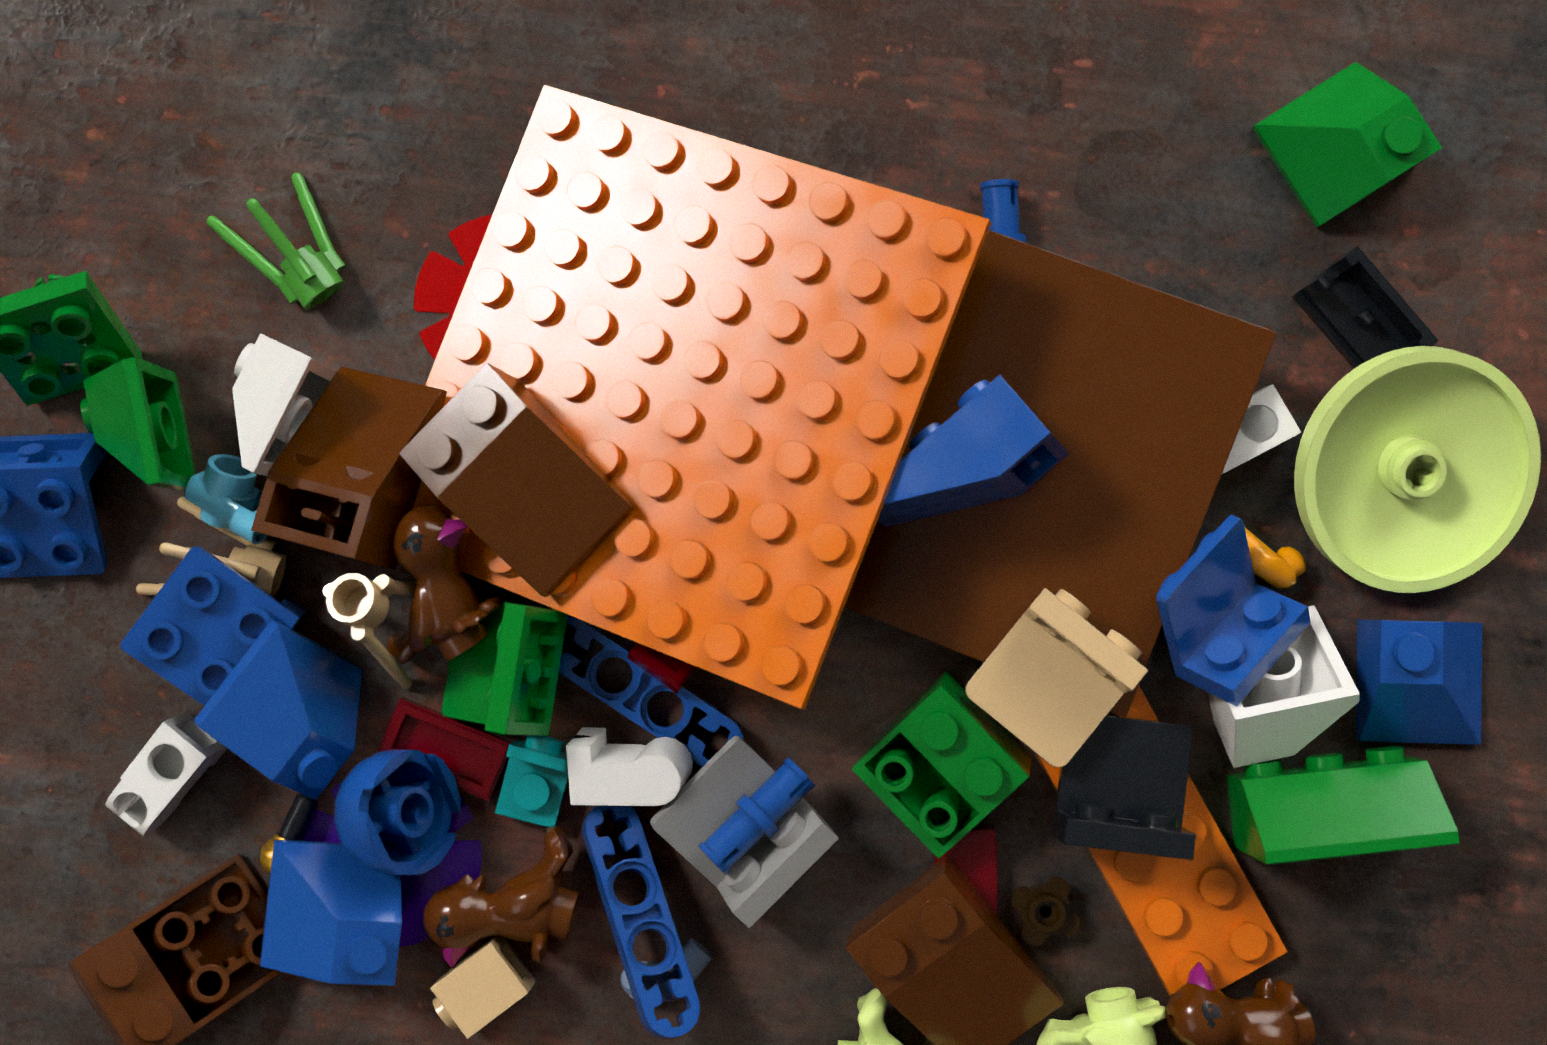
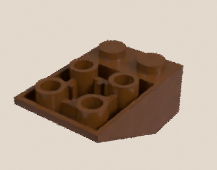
[251,366,447,570]
[67,853,281,1045]

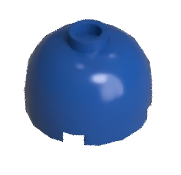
[334,749,461,875]

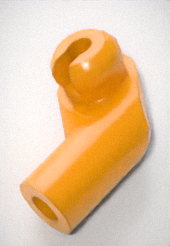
[1245,527,1306,588]

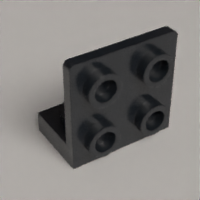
[1052,715,1196,860]

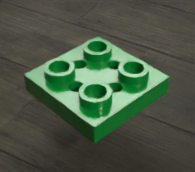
[0,271,143,406]

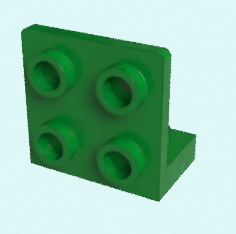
[442,598,568,736]

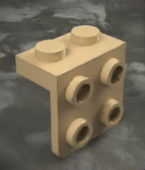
[965,588,1148,767]

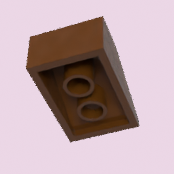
[399,363,635,597]
[845,854,1064,1045]

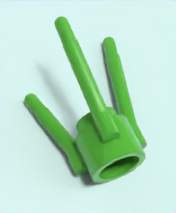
[207,172,346,310]

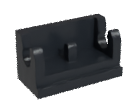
[1292,246,1439,369]

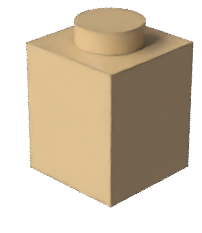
[430,935,536,1039]

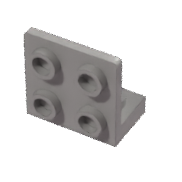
[650,736,839,928]

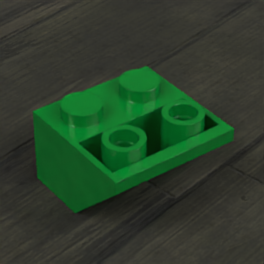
[851,671,1032,859]

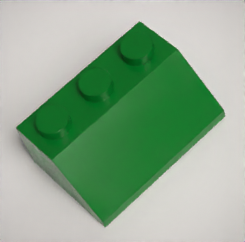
[1226,746,1460,864]

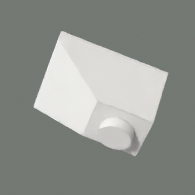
[232,333,337,476]
[1207,605,1360,768]

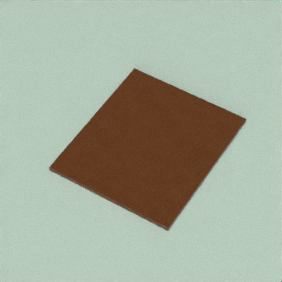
[844,230,1277,718]

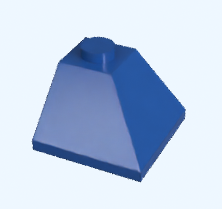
[193,619,362,800]
[1355,619,1482,745]
[260,839,402,986]

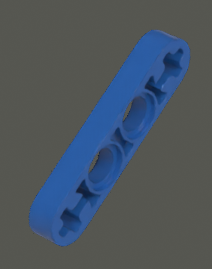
[559,615,744,767]
[581,805,700,1039]

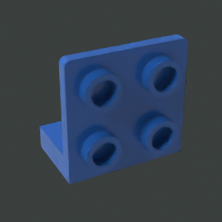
[0,433,108,578]
[1156,515,1311,707]
[120,546,308,706]

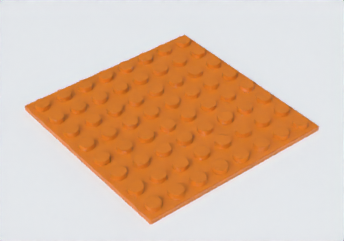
[413,85,992,710]

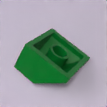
[1252,62,1442,228]
[80,357,196,492]

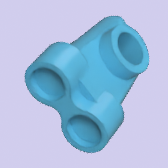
[185,454,268,545]

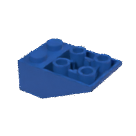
[877,375,1069,527]

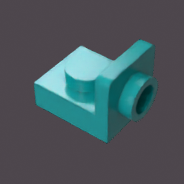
[495,735,569,827]

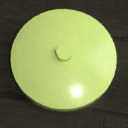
[1294,346,1541,593]

